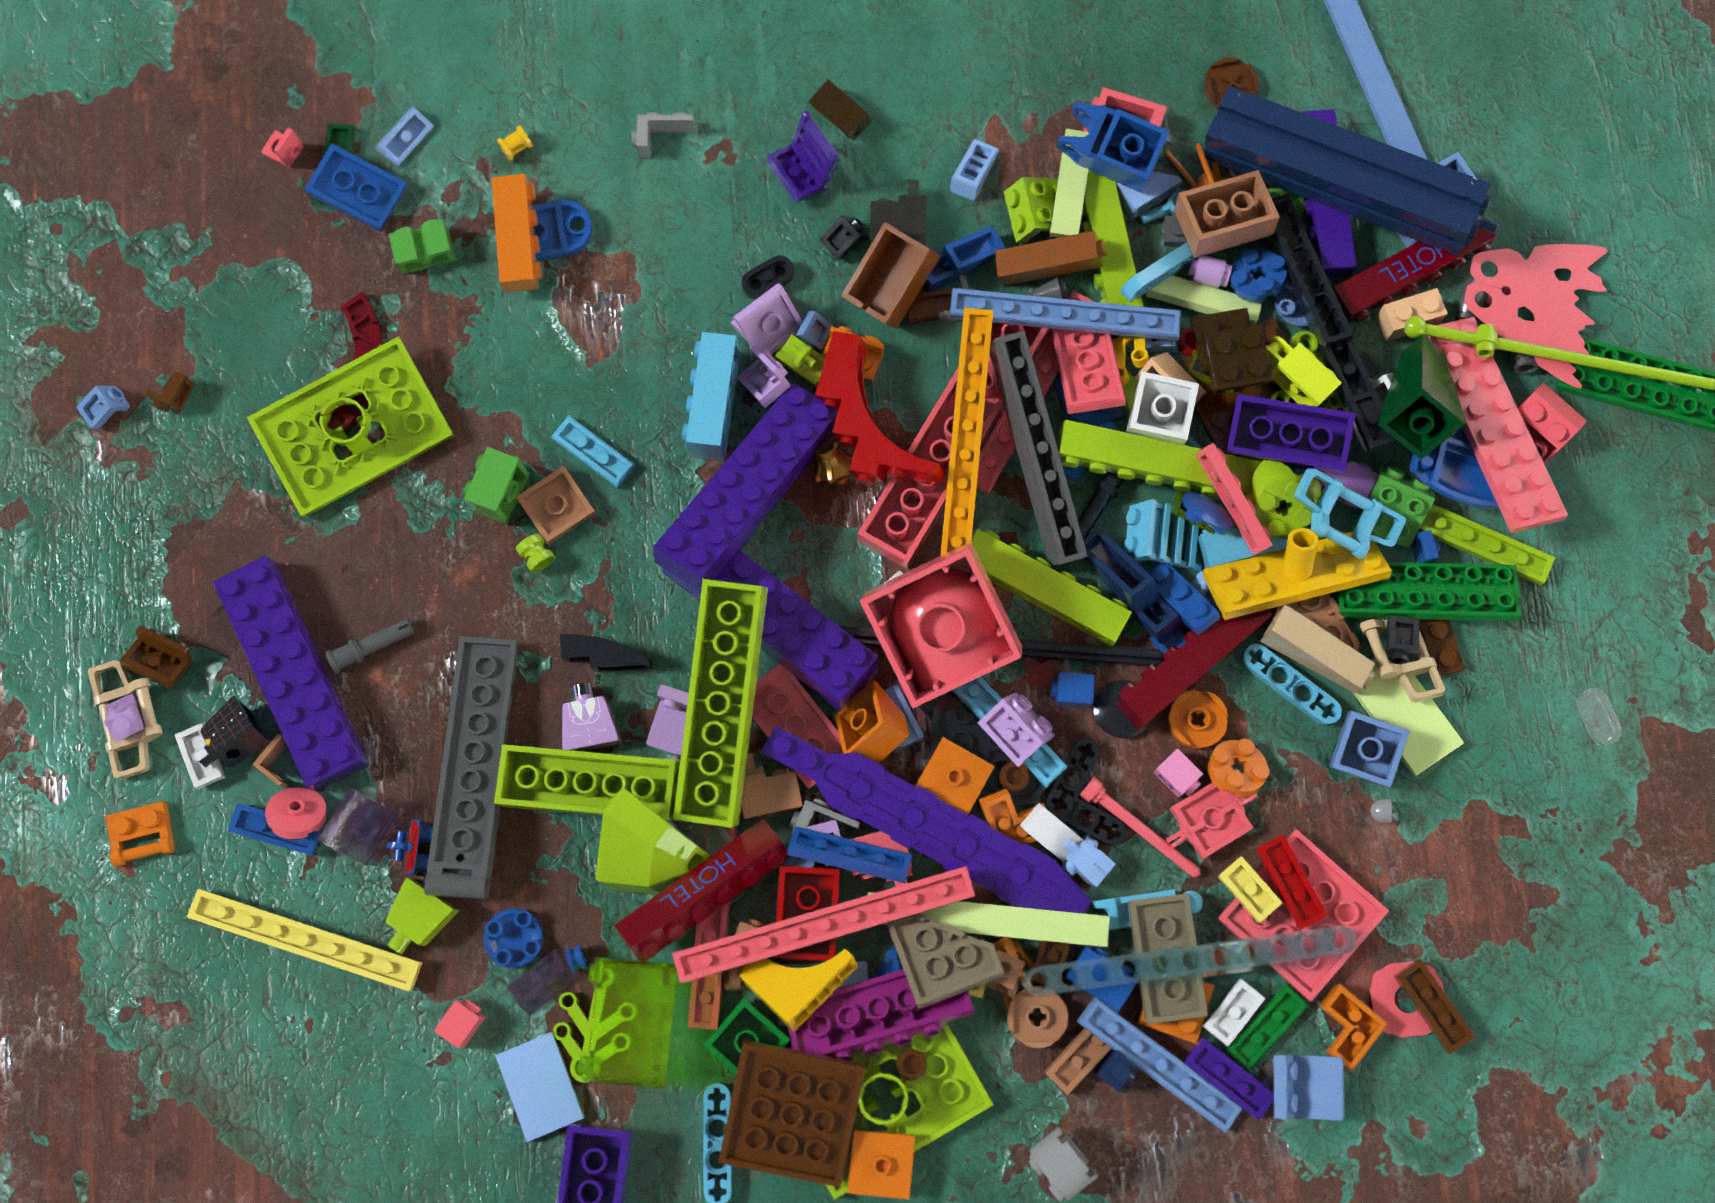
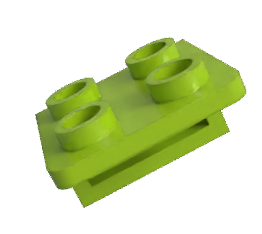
[1004,177,1058,243]

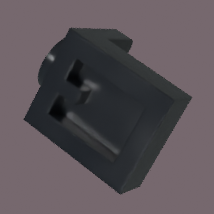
[819,216,868,260]
[1385,616,1420,664]

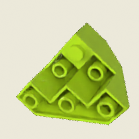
[595,787,711,894]

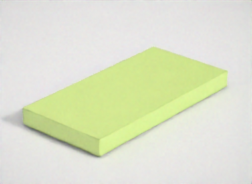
[1353,659,1464,777]

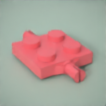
[1166,782,1258,860]

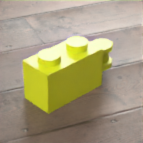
[1266,336,1342,407]

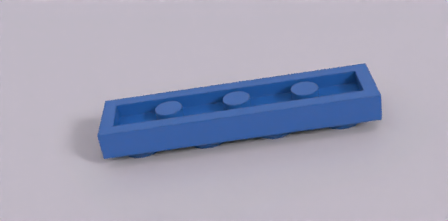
[787,826,912,884]

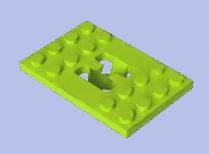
[246,336,455,518]
[826,1022,993,1200]

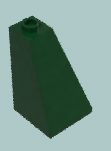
[1378,335,1466,459]

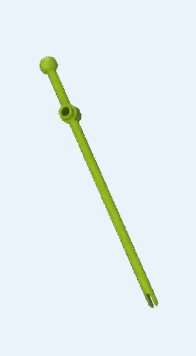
[1404,316,1715,391]

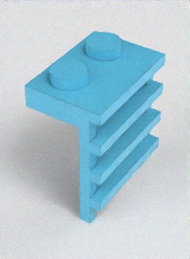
[1124,499,1202,572]

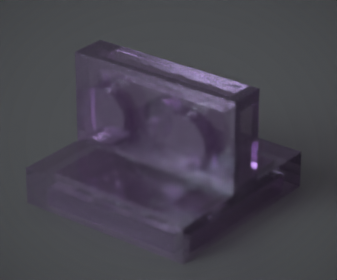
[317,788,398,866]

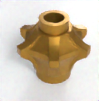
[814,442,853,486]

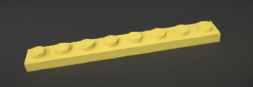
[187,889,422,992]

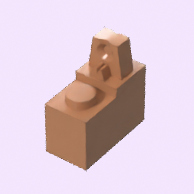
[741,753,803,822]

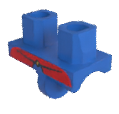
[387,820,433,875]

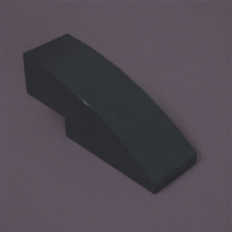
[560,634,652,672]

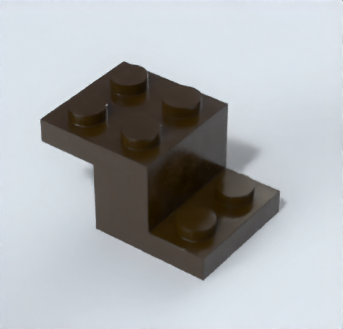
[1190,308,1273,393]

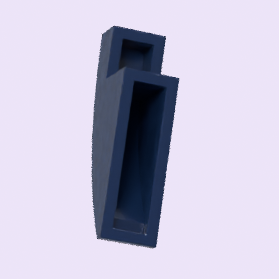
[1083,528,1182,644]

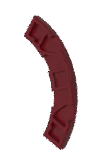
[318,291,383,435]

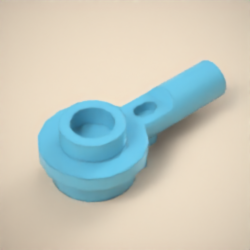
[1140,190,1185,224]

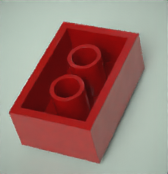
[774,866,841,961]

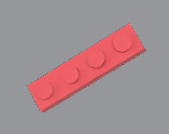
[1195,443,1272,556]

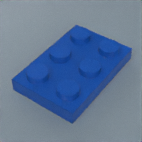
[304,143,407,232]

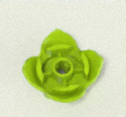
[1245,460,1321,539]

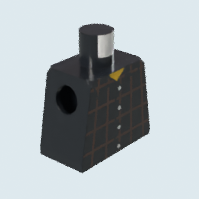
[195,696,270,768]

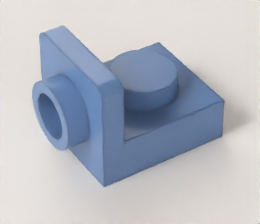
[76,385,130,429]

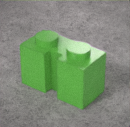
[389,219,456,274]

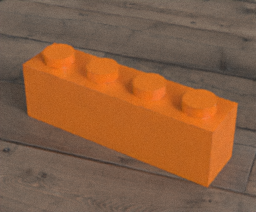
[491,174,542,293]

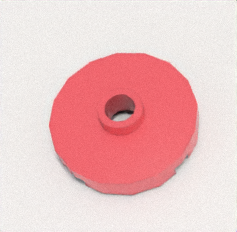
[265,787,327,839]

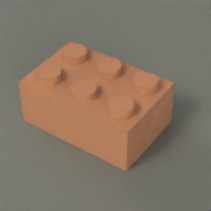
[1174,170,1280,258]

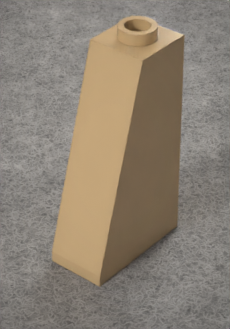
[1260,605,1375,694]

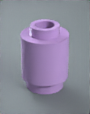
[1188,255,1232,288]

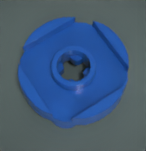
[1229,248,1287,302]

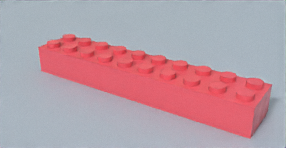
[857,323,1050,570]

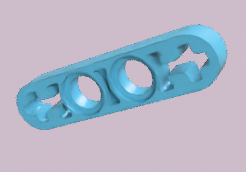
[1120,242,1195,302]
[1241,644,1342,726]
[703,1082,732,1203]

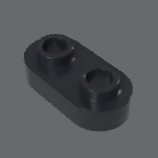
[741,255,794,299]

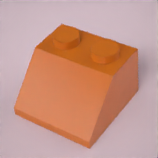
[834,680,910,763]

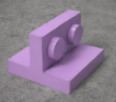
[731,283,803,355]

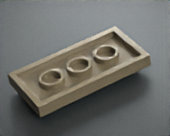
[1127,893,1208,1024]

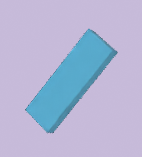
[551,415,636,489]

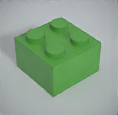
[463,447,530,525]

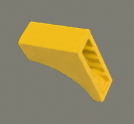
[739,948,859,1032]

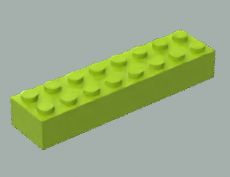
[673,579,768,828]

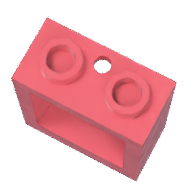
[1083,87,1167,152]

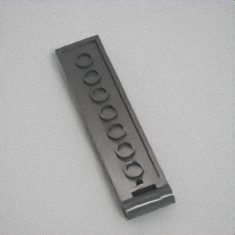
[424,636,519,899]

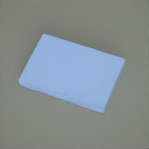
[495,1032,585,1142]

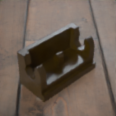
[808,79,872,140]

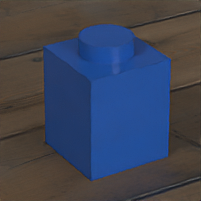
[1050,672,1094,708]

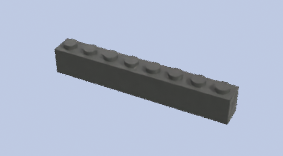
[989,331,1087,566]

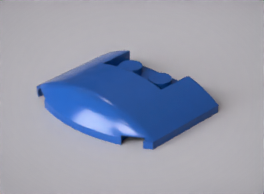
[1409,427,1537,509]

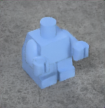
[1060,835,1115,887]

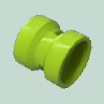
[516,533,556,573]

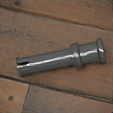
[325,618,415,674]

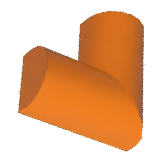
[1319,984,1389,1072]

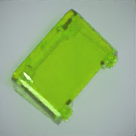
[578,957,677,1089]

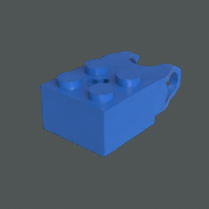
[1056,102,1169,193]

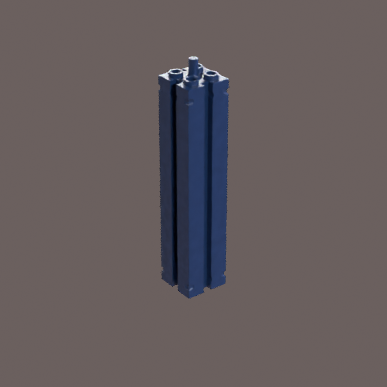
[1204,86,1499,256]

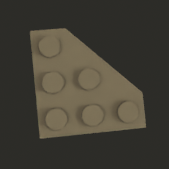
[887,913,1005,1009]

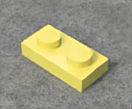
[1217,856,1282,923]

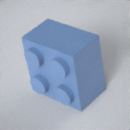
[1329,711,1410,788]

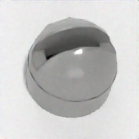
[1370,799,1392,823]

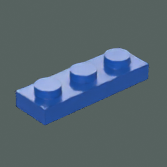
[1147,562,1221,635]
[228,803,324,856]

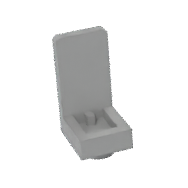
[632,112,695,158]
[789,798,861,834]

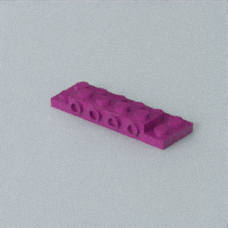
[788,969,975,1061]

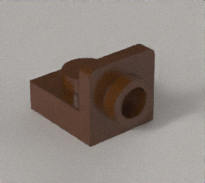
[145,371,196,414]

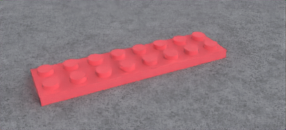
[1424,317,1568,533]

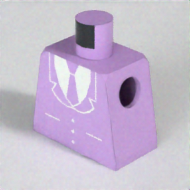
[562,683,622,752]

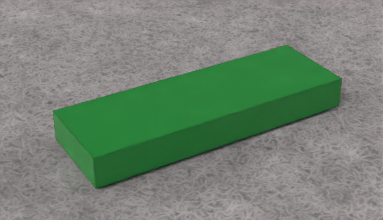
[1224,984,1309,1072]

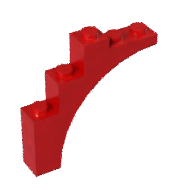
[815,331,945,485]

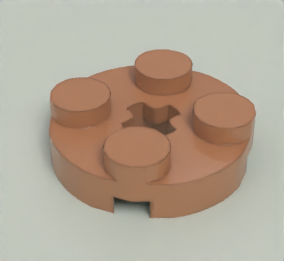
[1007,986,1068,1048]

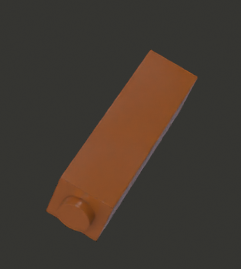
[995,231,1106,286]

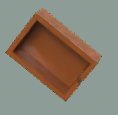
[841,222,940,329]

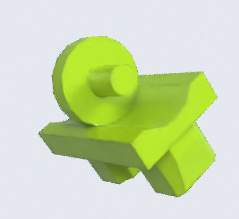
[775,335,826,387]

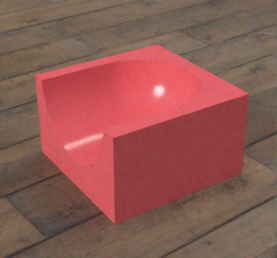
[860,541,1022,708]

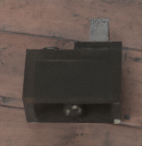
[870,179,927,245]

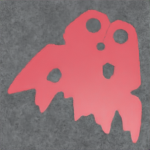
[1465,244,1607,388]

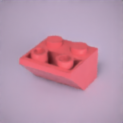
[1518,382,1587,464]

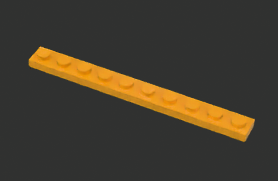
[940,308,993,556]

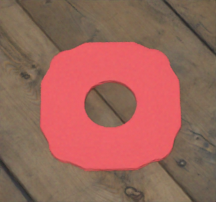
[1369,961,1443,1038]

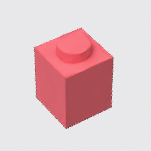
[434,999,486,1048]

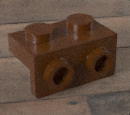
[120,626,192,690]

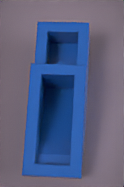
[923,225,1006,292]

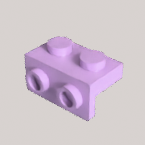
[736,345,791,408]

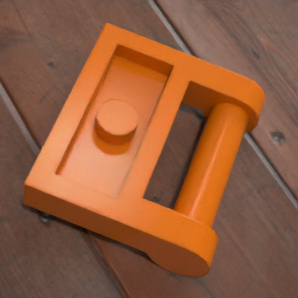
[105,801,175,867]

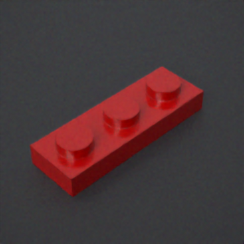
[1255,834,1328,930]

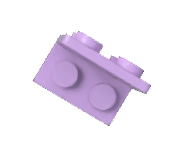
[646,684,689,756]
[978,693,1055,767]

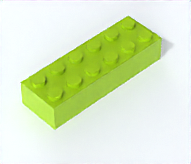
[494,744,680,823]

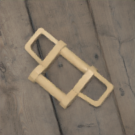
[1360,618,1445,703]
[88,660,163,779]

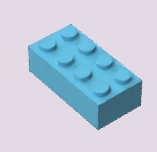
[682,332,741,462]

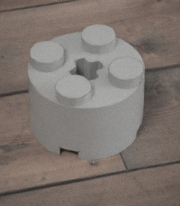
[1028,1126,1098,1202]

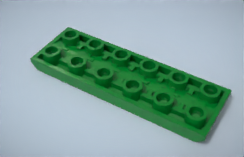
[1556,337,1715,433]
[1338,562,1521,622]

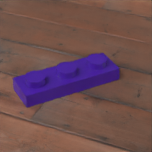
[1184,1036,1274,1120]

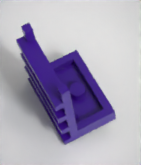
[766,110,840,204]

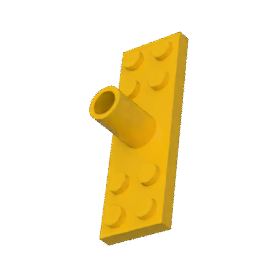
[1203,528,1392,620]

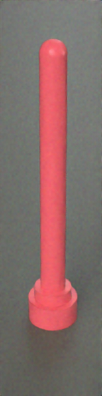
[1079,777,1201,878]

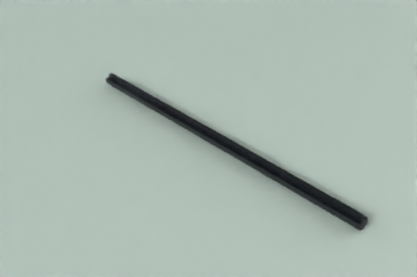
[839,626,1162,666]

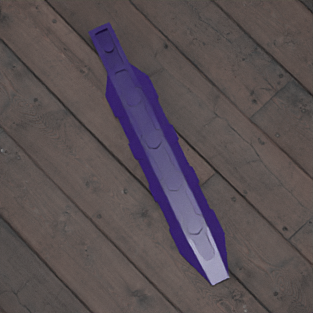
[761,725,1091,914]

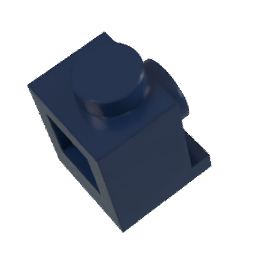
[1095,1050,1138,1093]

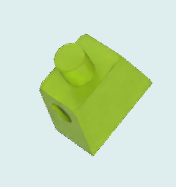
[386,877,459,954]

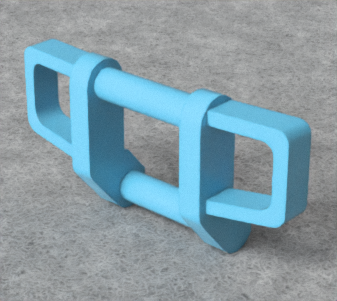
[1294,468,1406,559]

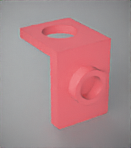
[261,128,304,168]

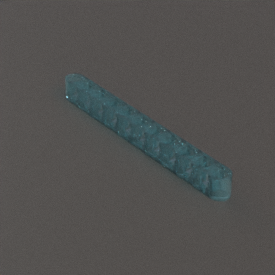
[1022,926,1356,995]

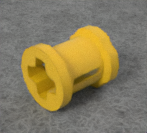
[497,125,533,161]

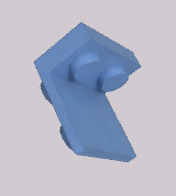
[1274,1054,1344,1121]

